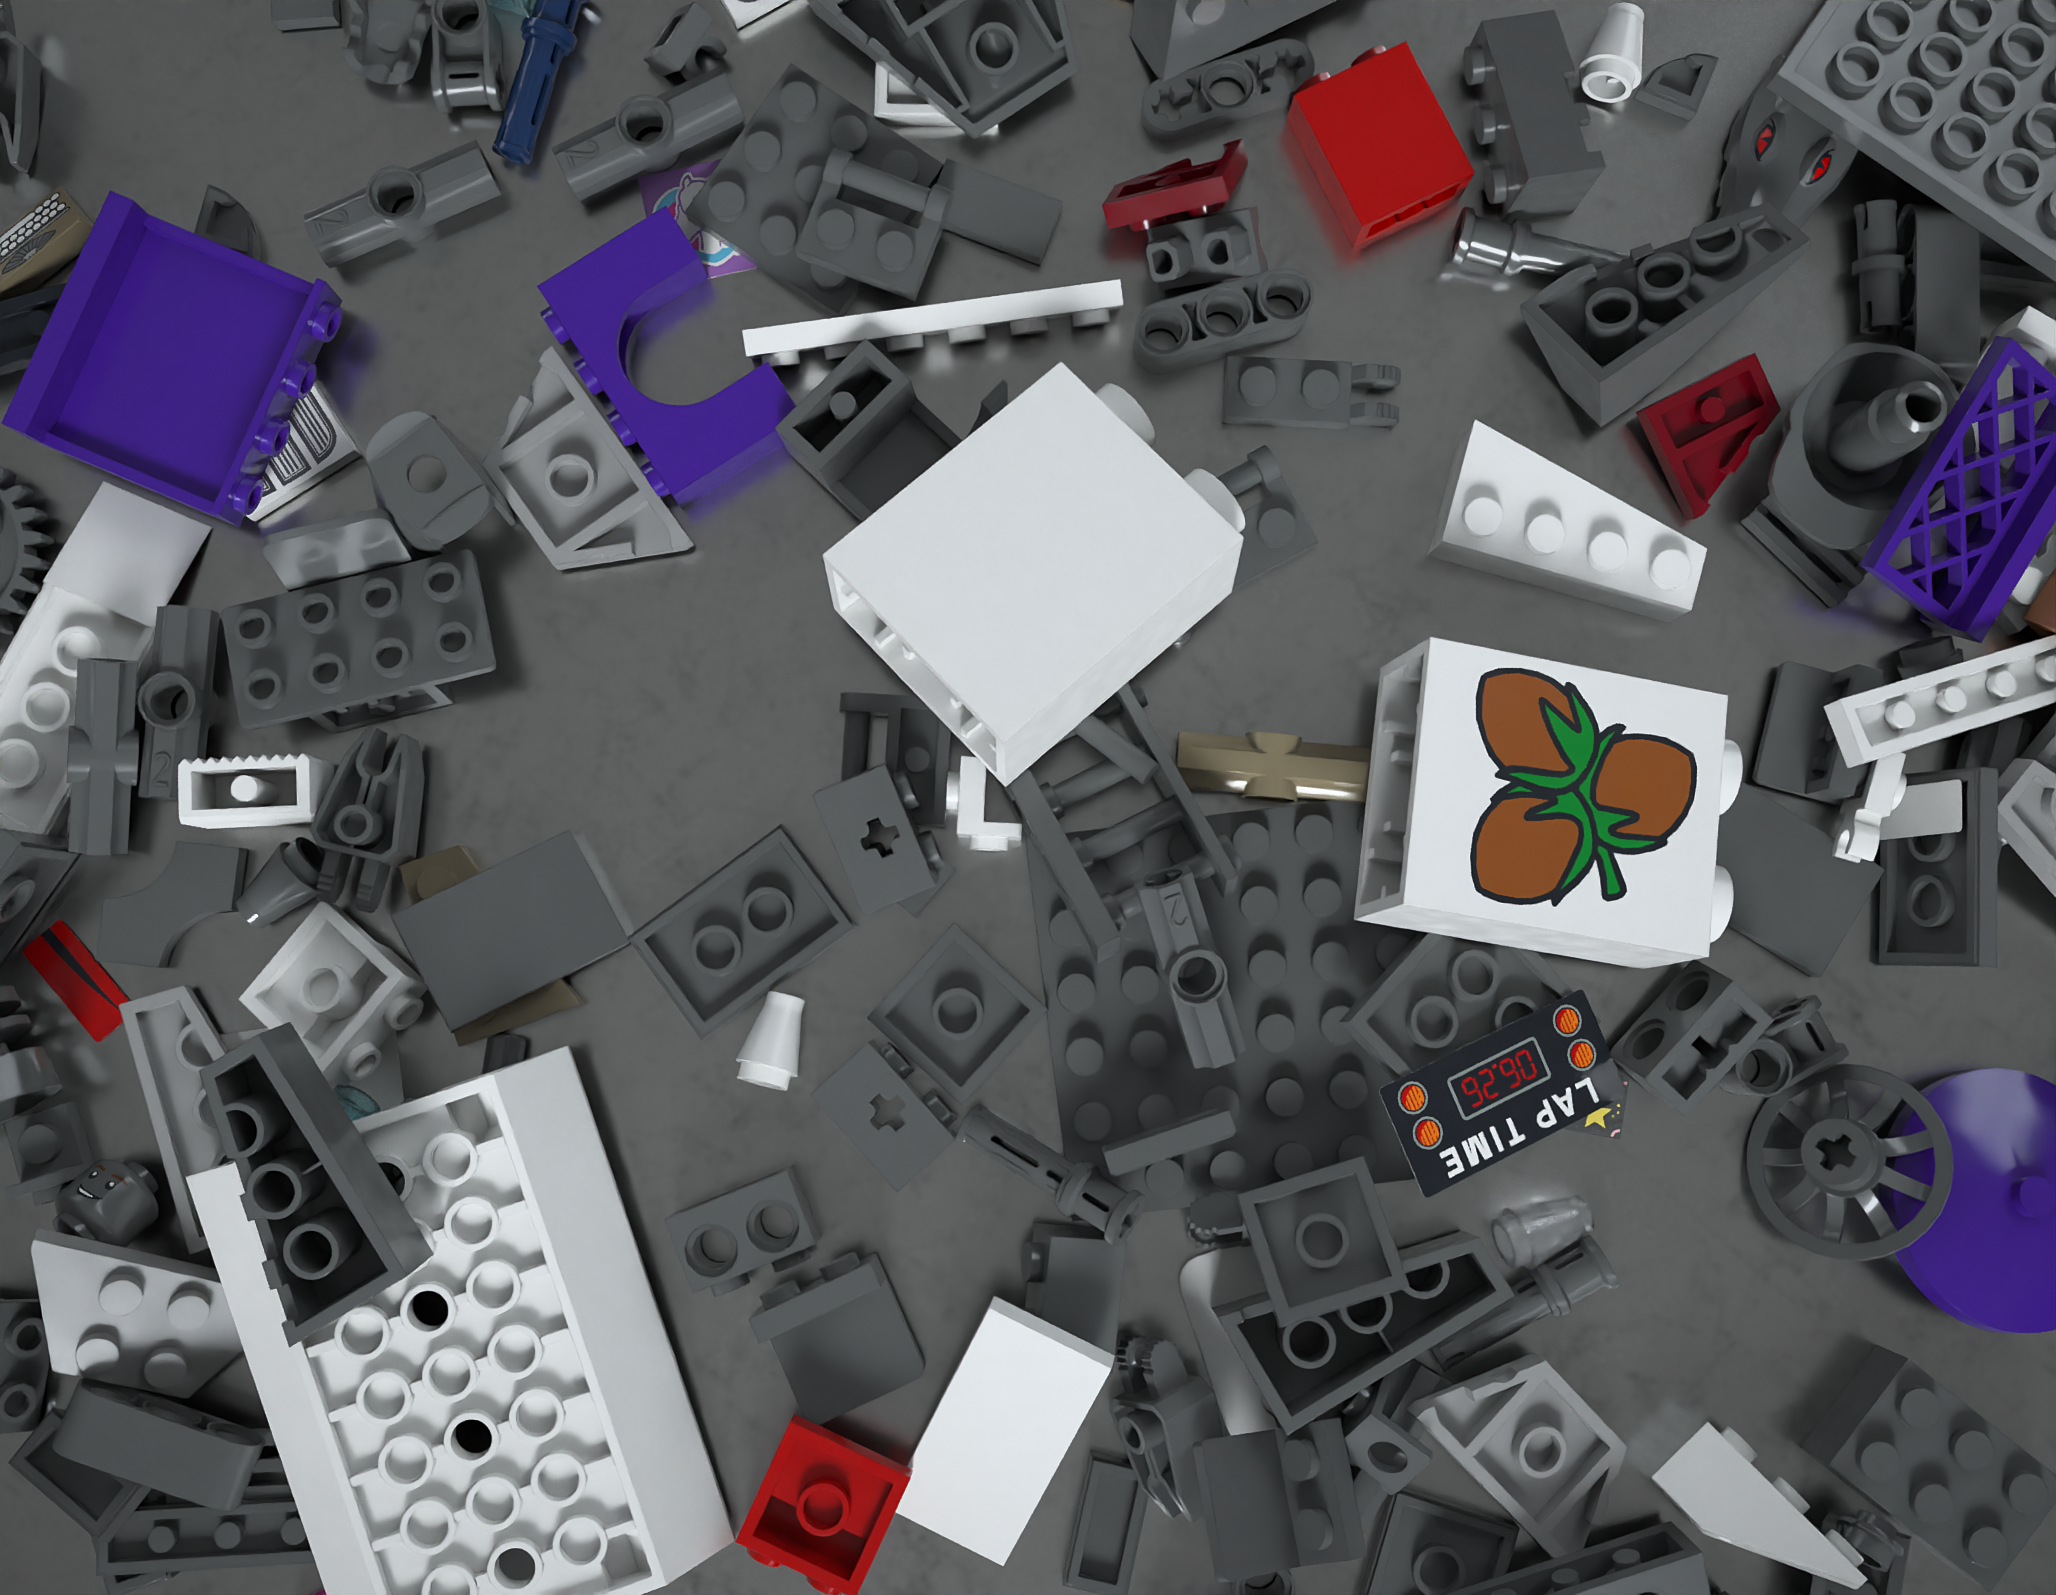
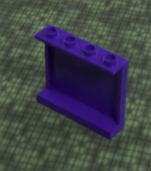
[1,190,343,527]

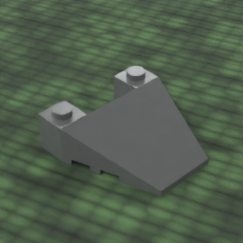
[807,0,1079,139]

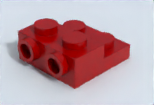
[735,1414,913,1595]

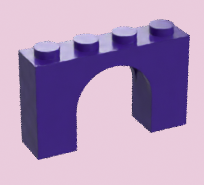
[537,206,796,510]

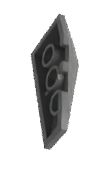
[1520,202,1811,427]

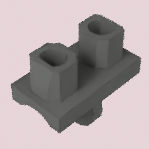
[1146,206,1268,291]

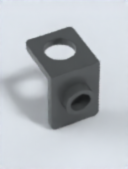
[1340,1369,1433,1492]

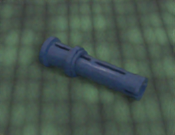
[492,0,589,164]

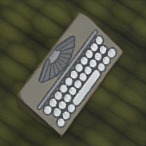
[0,186,94,301]

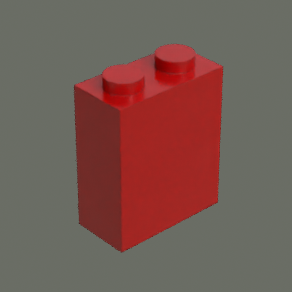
[1286,41,1475,248]

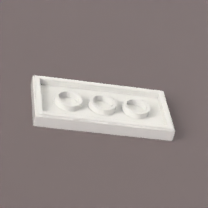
[0,582,156,836]
[896,1296,1115,1566]

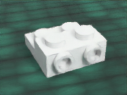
[239,901,427,1086]

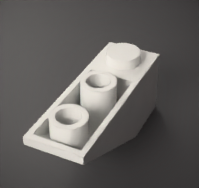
[1652,1422,1868,1589]

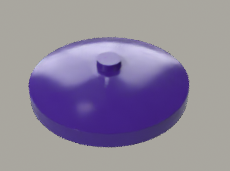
[1878,1068,2056,1333]

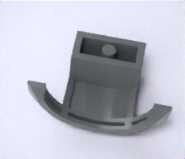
[775,338,1008,564]

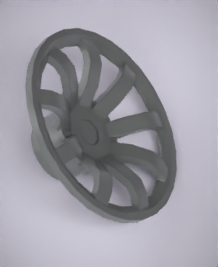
[1747,1064,1954,1261]

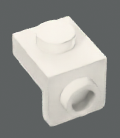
[946,756,1022,851]

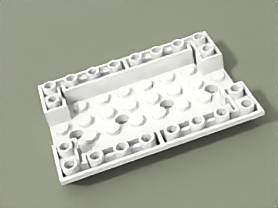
[186,1045,736,1595]

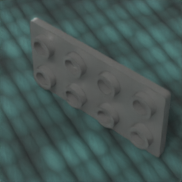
[221,549,496,734]

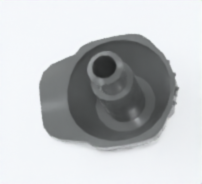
[1767,342,1976,550]

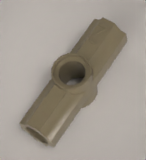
[1175,731,1371,803]

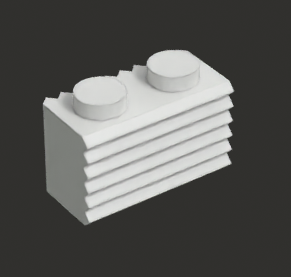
[178,753,334,829]

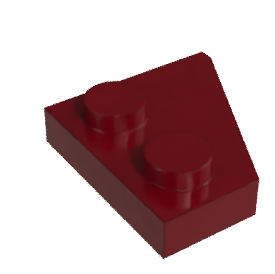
[1102,139,1248,231]
[1636,353,1781,520]

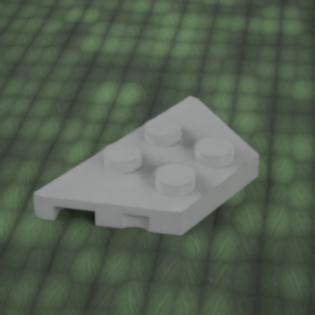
[481,346,694,570]
[30,1227,244,1399]
[1407,1353,1627,1559]

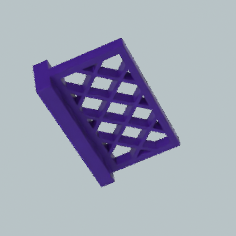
[1859,336,2056,643]

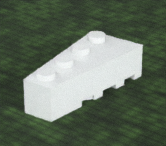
[1428,419,1707,623]

